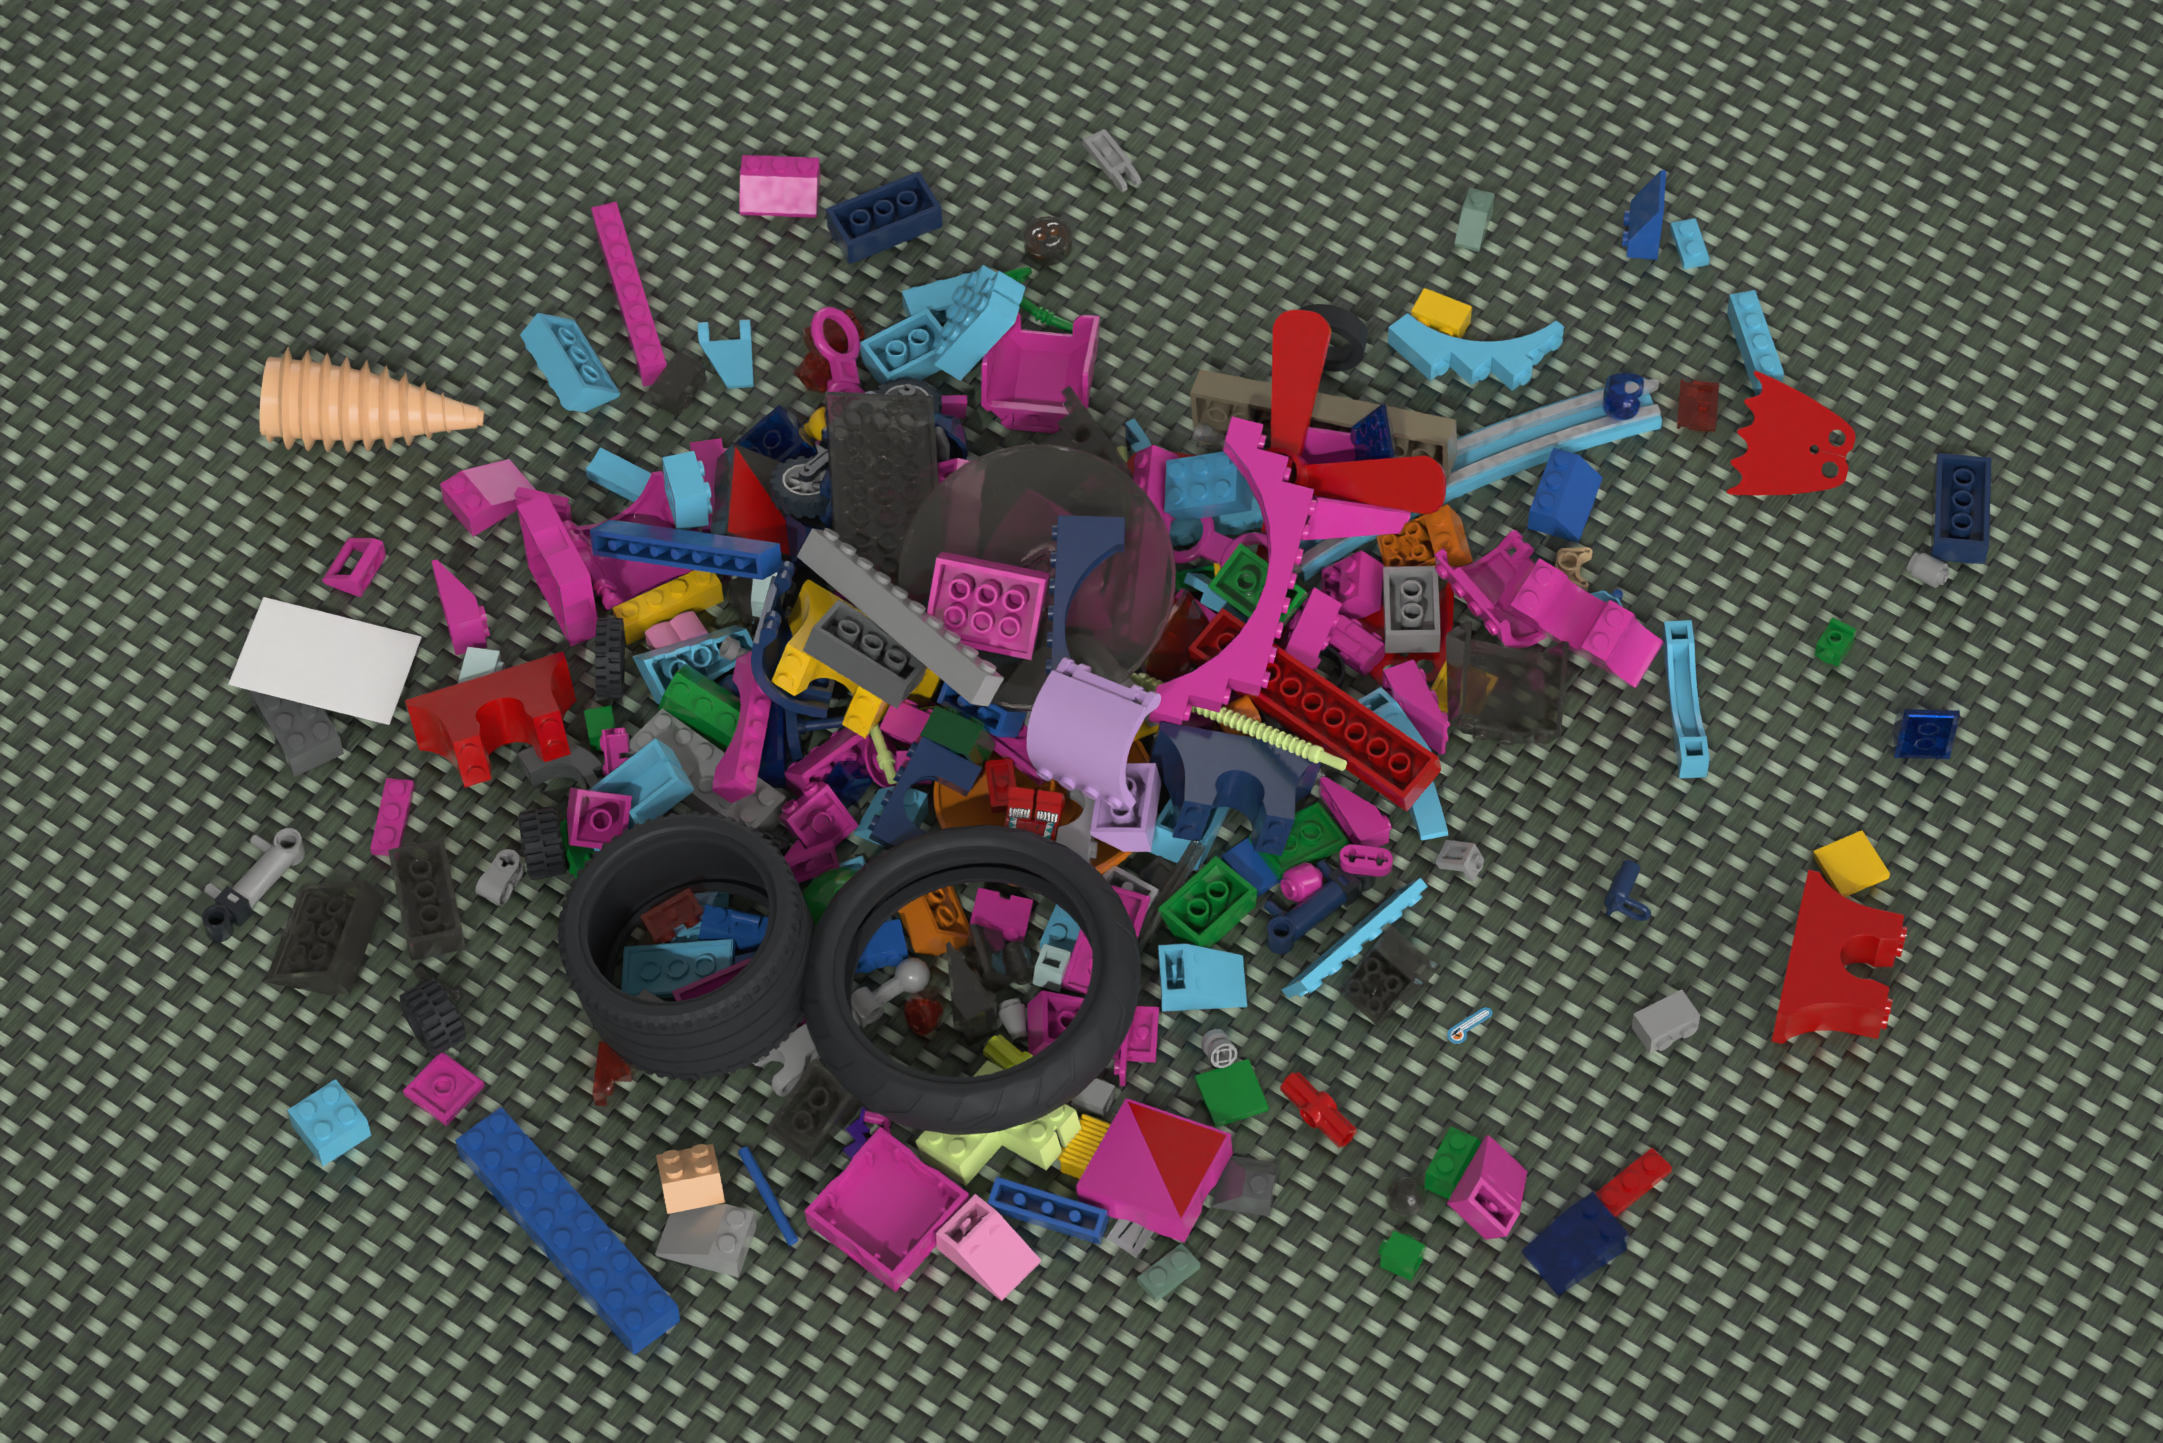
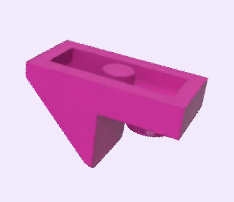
[784,840,840,883]

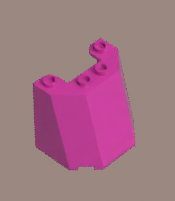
[981,312,1100,434]
[1301,427,1411,540]

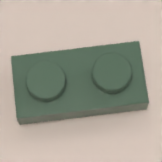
[1137,1243,1200,1302]

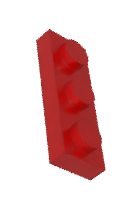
[1588,1148,1672,1223]

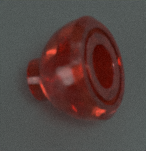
[904,997,943,1036]

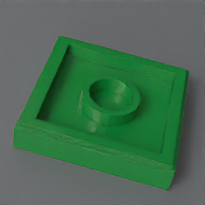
[1195,1059,1269,1128]

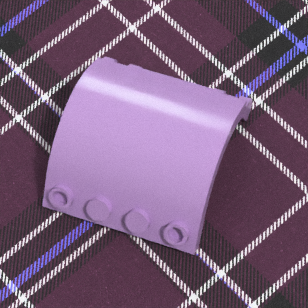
[1027,657,1161,811]

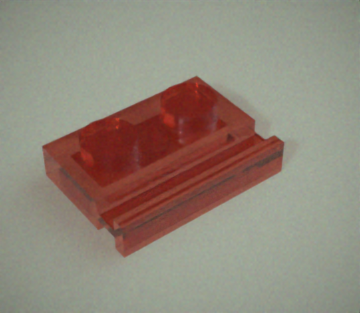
[1677,380,1719,432]

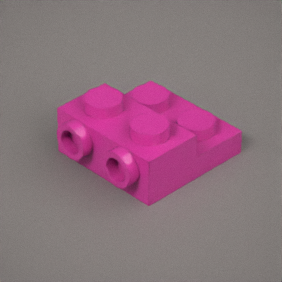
[778,781,859,849]

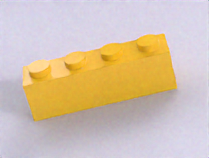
[612,570,724,645]

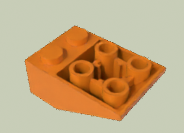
[1376,504,1473,567]

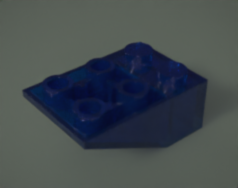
[1350,404,1398,461]

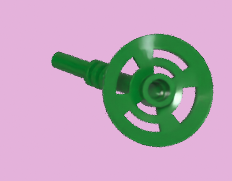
[1004,267,1073,334]

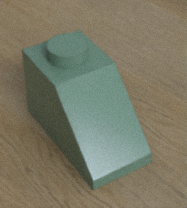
[1454,188,1495,252]

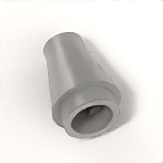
[998,998,1028,1043]

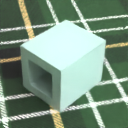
[1033,944,1071,992]

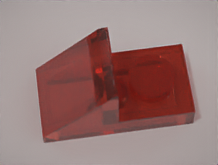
[593,1042,632,1106]

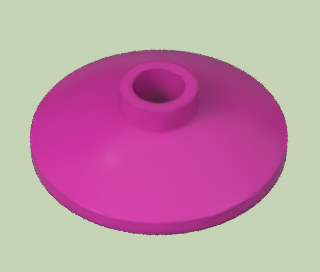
[864,734,898,788]

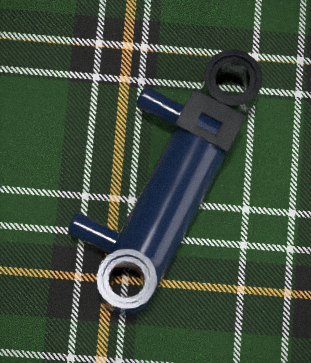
[1264,856,1376,954]

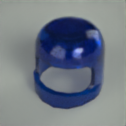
[1602,373,1644,421]

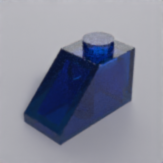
[824,760,873,809]

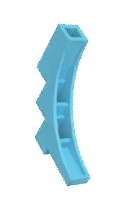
[1388,313,1564,391]

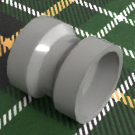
[1201,1029,1237,1068]

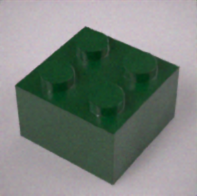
[920,706,996,774]

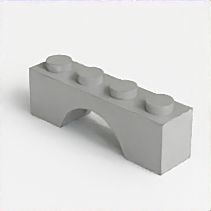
[1056,789,1097,863]

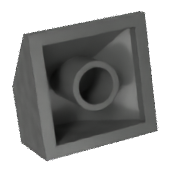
[1213,1156,1279,1217]

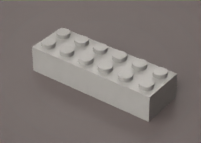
[627,709,787,833]

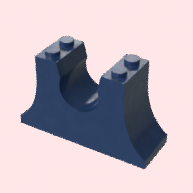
[1149,722,1321,856]

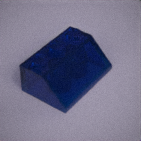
[758,700,786,788]

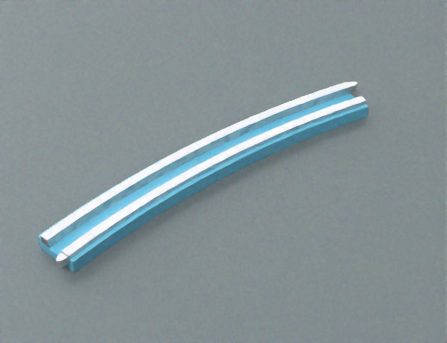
[1292,378,1662,582]

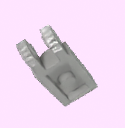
[1083,129,1141,192]

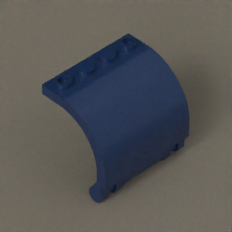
[751,561,836,719]

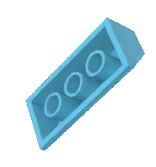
[520,313,621,413]

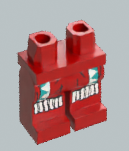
[1005,786,1066,842]

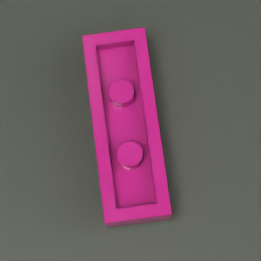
[370,778,415,857]

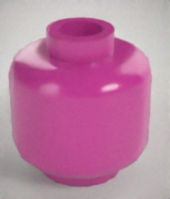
[1280,862,1324,903]

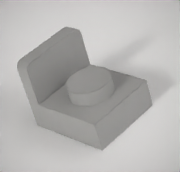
[1435,840,1484,881]

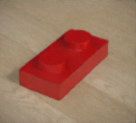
[985,758,1016,813]

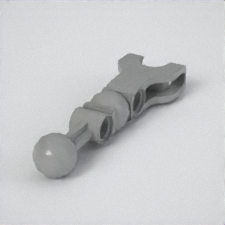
[752,957,930,1097]

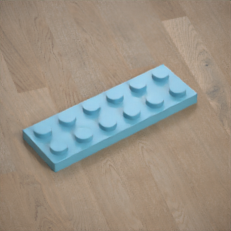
[1281,878,1428,998]

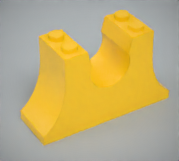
[771,579,941,738]

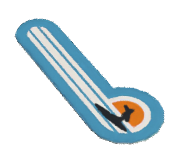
[1447,1007,1493,1044]

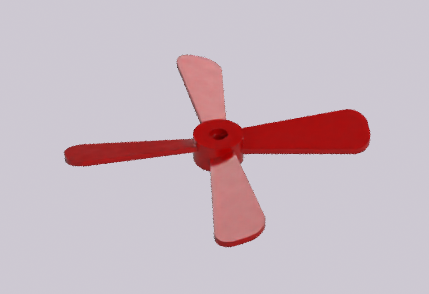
[1121,310,1446,645]

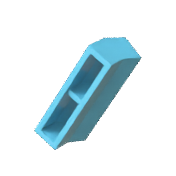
[586,447,652,502]

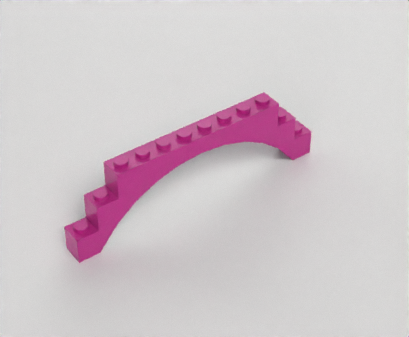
[1148,416,1317,725]

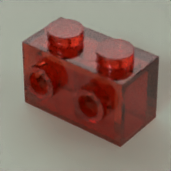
[640,887,704,944]

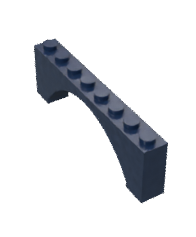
[1046,515,1126,677]

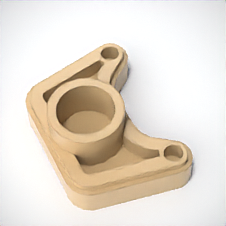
[1555,547,1593,592]

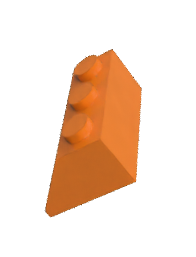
[898,886,976,956]

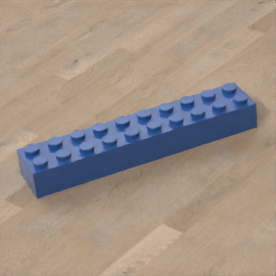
[455,1107,680,1355]

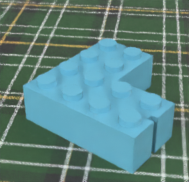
[934,265,1025,381]
[589,738,695,852]

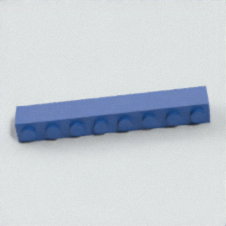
[590,520,782,580]

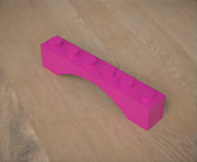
[711,651,772,804]

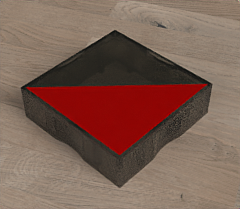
[710,443,821,583]

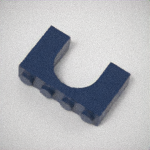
[867,736,982,849]

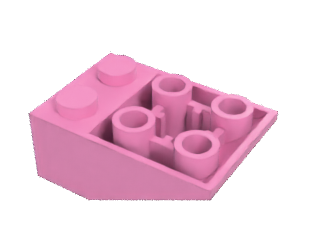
[936,1194,1041,1301]

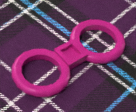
[811,307,865,423]
[1167,517,1268,569]

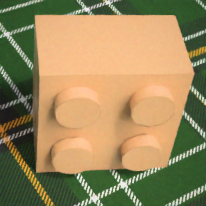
[656,1144,725,1214]

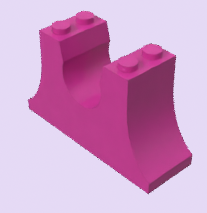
[1495,558,1664,689]

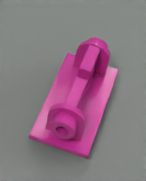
[600,727,630,778]

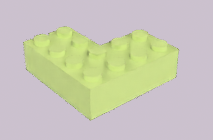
[916,1060,1082,1186]

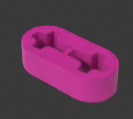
[1339,845,1393,877]

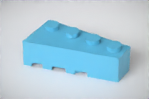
[632,625,753,704]

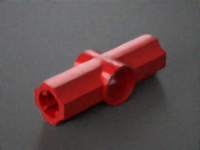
[1280,1072,1357,1148]

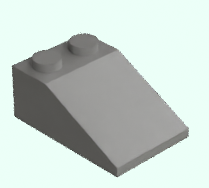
[655,1204,757,1277]

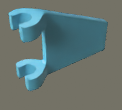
[698,320,754,389]

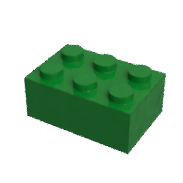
[1208,543,1309,639]

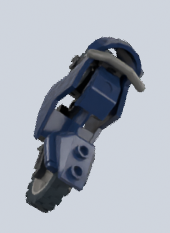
[770,377,969,530]

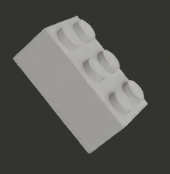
[1383,566,1440,653]

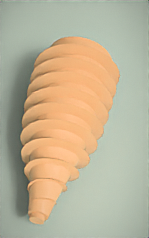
[260,347,485,452]

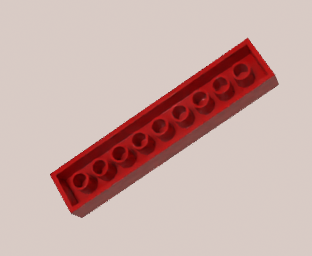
[1188,608,1441,812]

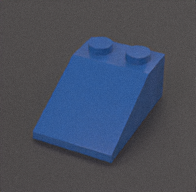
[1622,170,1666,260]

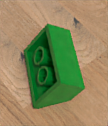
[658,664,741,752]
[1158,856,1257,949]

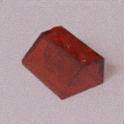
[1145,590,1210,683]

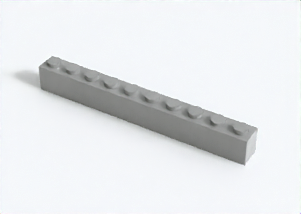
[797,528,1004,707]

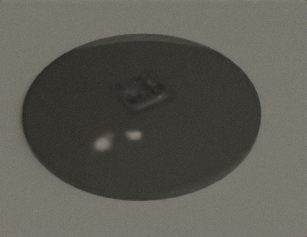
[898,444,1176,711]

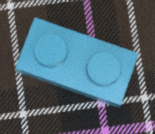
[1670,218,1709,269]

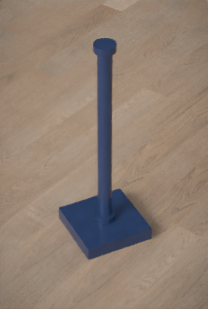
[785,705,945,763]

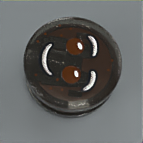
[1024,216,1072,266]

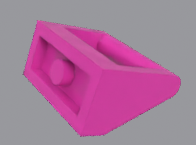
[322,538,386,598]

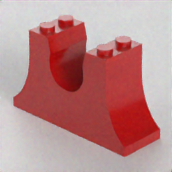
[405,651,577,788]
[1771,870,1908,1044]

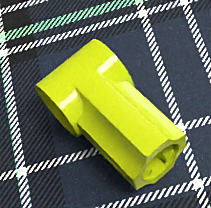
[983,1034,1033,1070]

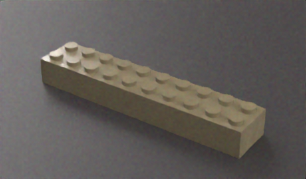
[1190,369,1457,479]

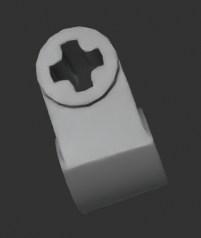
[476,849,524,906]

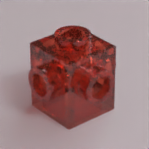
[794,349,833,393]

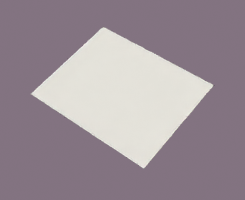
[228,597,421,725]

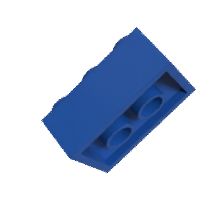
[1528,448,1603,543]

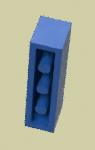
[987,1177,1109,1245]

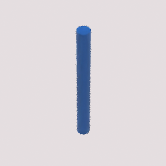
[738,1147,799,1246]

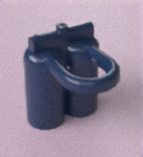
[1604,860,1651,921]

